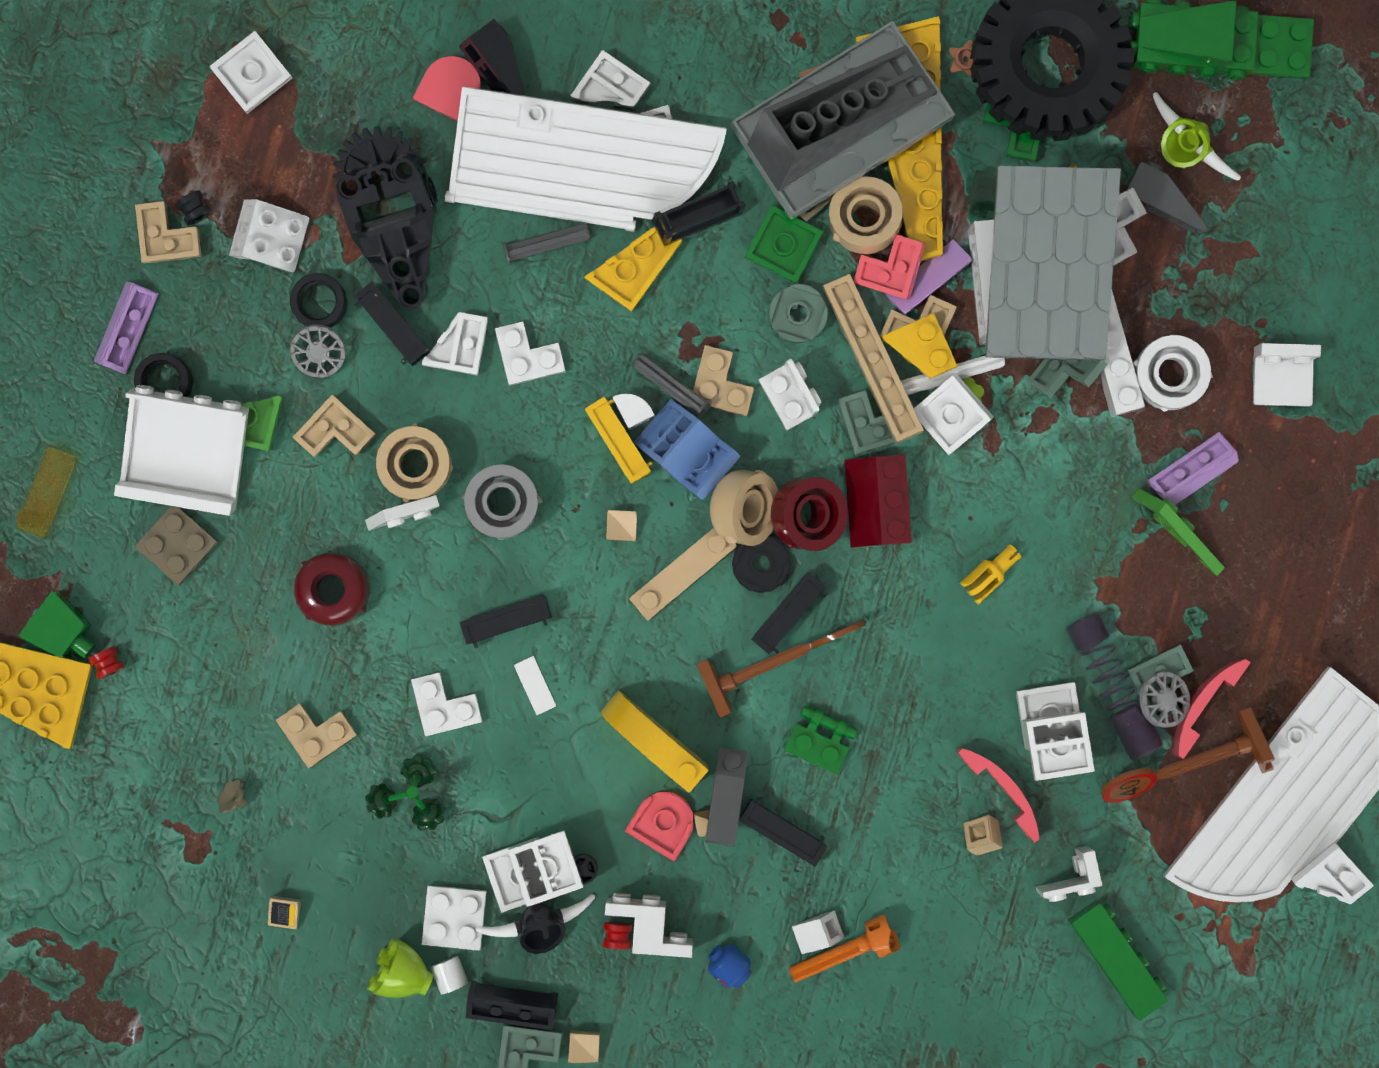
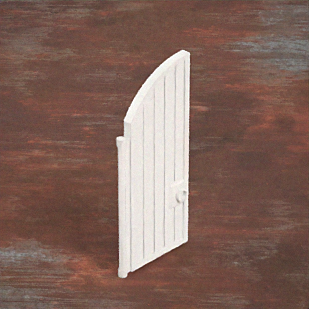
[445,86,727,232]
[1163,666,1379,902]

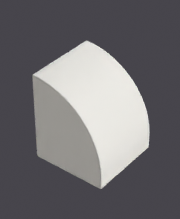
[613,394,655,430]
[792,910,844,954]

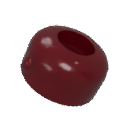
[771,476,848,551]
[294,553,370,626]

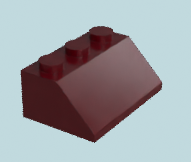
[844,454,912,548]

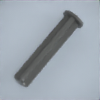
[502,223,590,265]
[634,354,712,420]

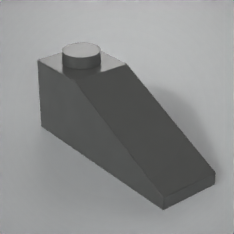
[1124,161,1207,236]
[705,747,748,847]

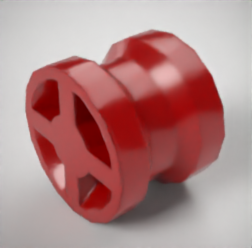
[88,646,125,680]
[602,922,633,949]

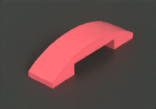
[1173,659,1251,759]
[956,747,1039,843]

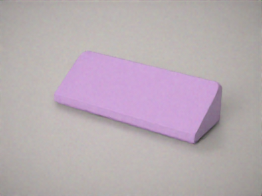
[885,240,973,315]
[94,281,159,374]
[1147,432,1239,505]

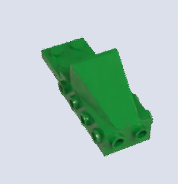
[1129,0,1314,80]

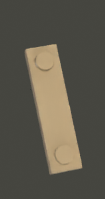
[629,528,737,621]

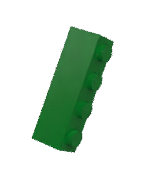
[1068,900,1168,1021]

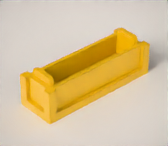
[585,397,653,485]

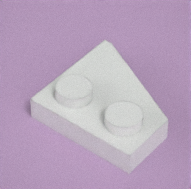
[570,50,651,109]
[1291,843,1374,904]

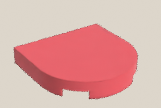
[413,56,481,122]
[624,791,694,862]

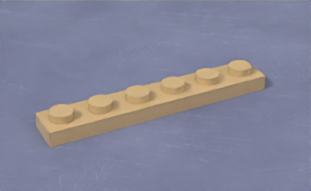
[823,274,924,444]

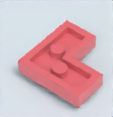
[853,235,926,299]

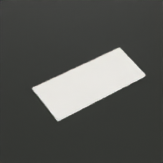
[514,656,556,715]

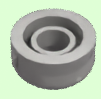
[461,464,543,540]

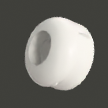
[1133,335,1213,411]

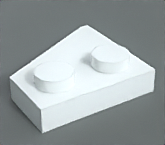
[422,312,488,376]
[365,495,439,531]

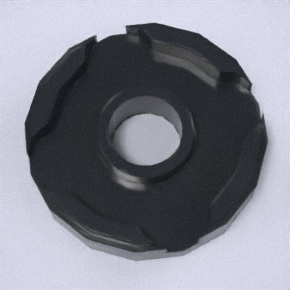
[732,536,790,593]

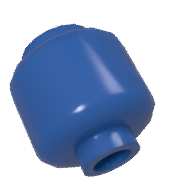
[708,944,751,988]

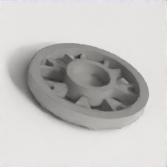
[290,324,346,378]
[1139,672,1190,728]

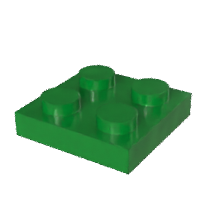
[745,205,823,284]

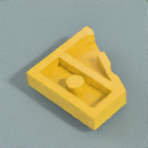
[881,313,958,379]

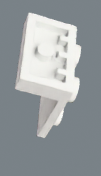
[229,199,309,272]
[1253,343,1321,407]
[758,358,821,431]
[1036,845,1102,902]

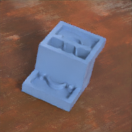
[633,399,741,501]

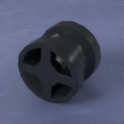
[175,190,212,225]
[574,853,598,885]

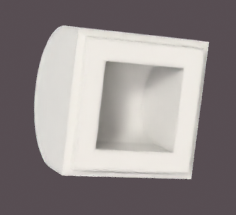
[430,955,469,995]

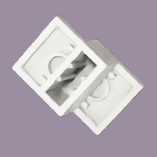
[1016,682,1095,781]
[482,830,584,913]
[605,893,693,958]

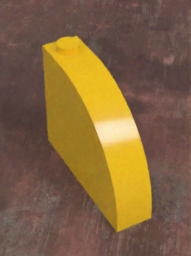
[600,690,709,793]

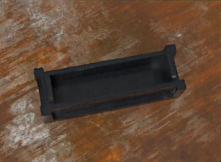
[652,181,746,246]
[354,281,430,366]
[751,572,826,654]
[460,595,552,648]
[739,798,827,867]
[465,980,558,1030]

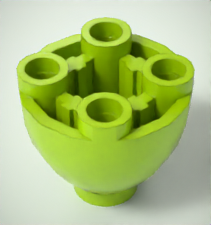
[367,938,433,998]

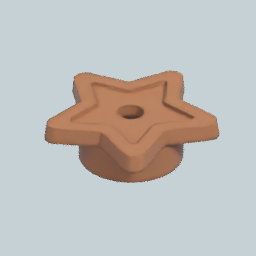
[949,40,973,78]

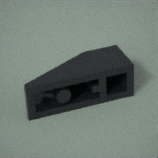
[459,19,525,96]

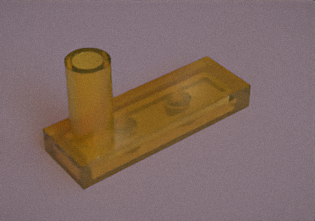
[15,446,77,539]

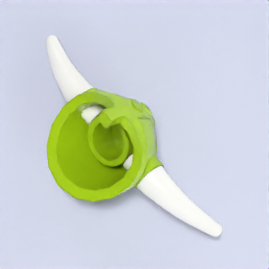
[1153,92,1241,181]

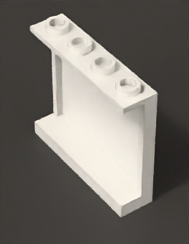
[114,385,249,516]

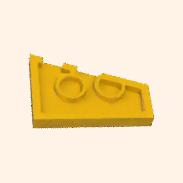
[584,227,683,312]

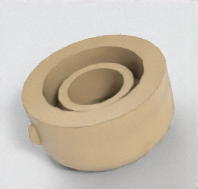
[829,176,903,254]
[376,423,453,503]
[709,470,778,546]

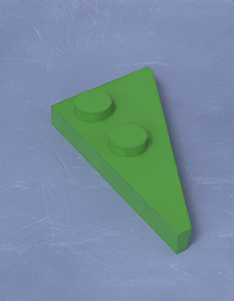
[241,396,283,452]
[1131,488,1225,576]

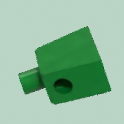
[18,591,96,659]

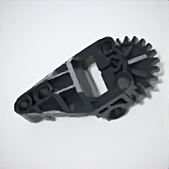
[333,126,438,310]

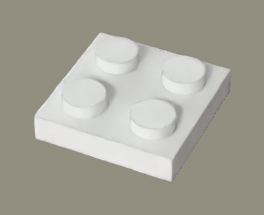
[209,31,292,114]
[914,373,994,455]
[422,885,487,950]

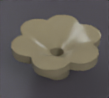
[218,779,247,814]

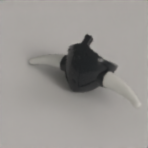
[476,894,595,954]

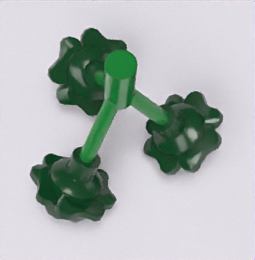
[365,754,445,831]

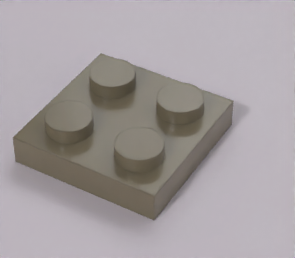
[134,506,219,586]

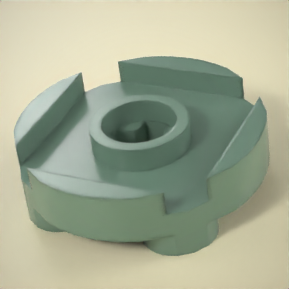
[769,284,828,343]

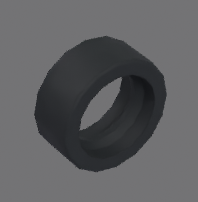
[289,273,348,328]
[134,353,193,397]

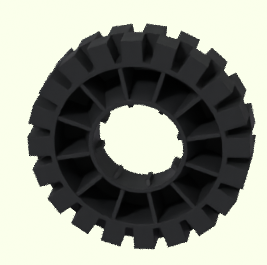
[970,0,1134,142]

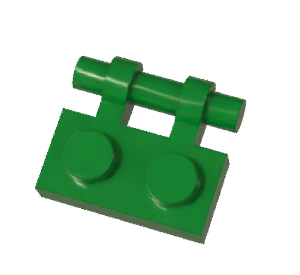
[784,705,858,775]

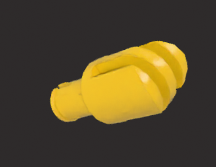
[960,544,1022,605]

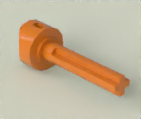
[789,914,901,983]

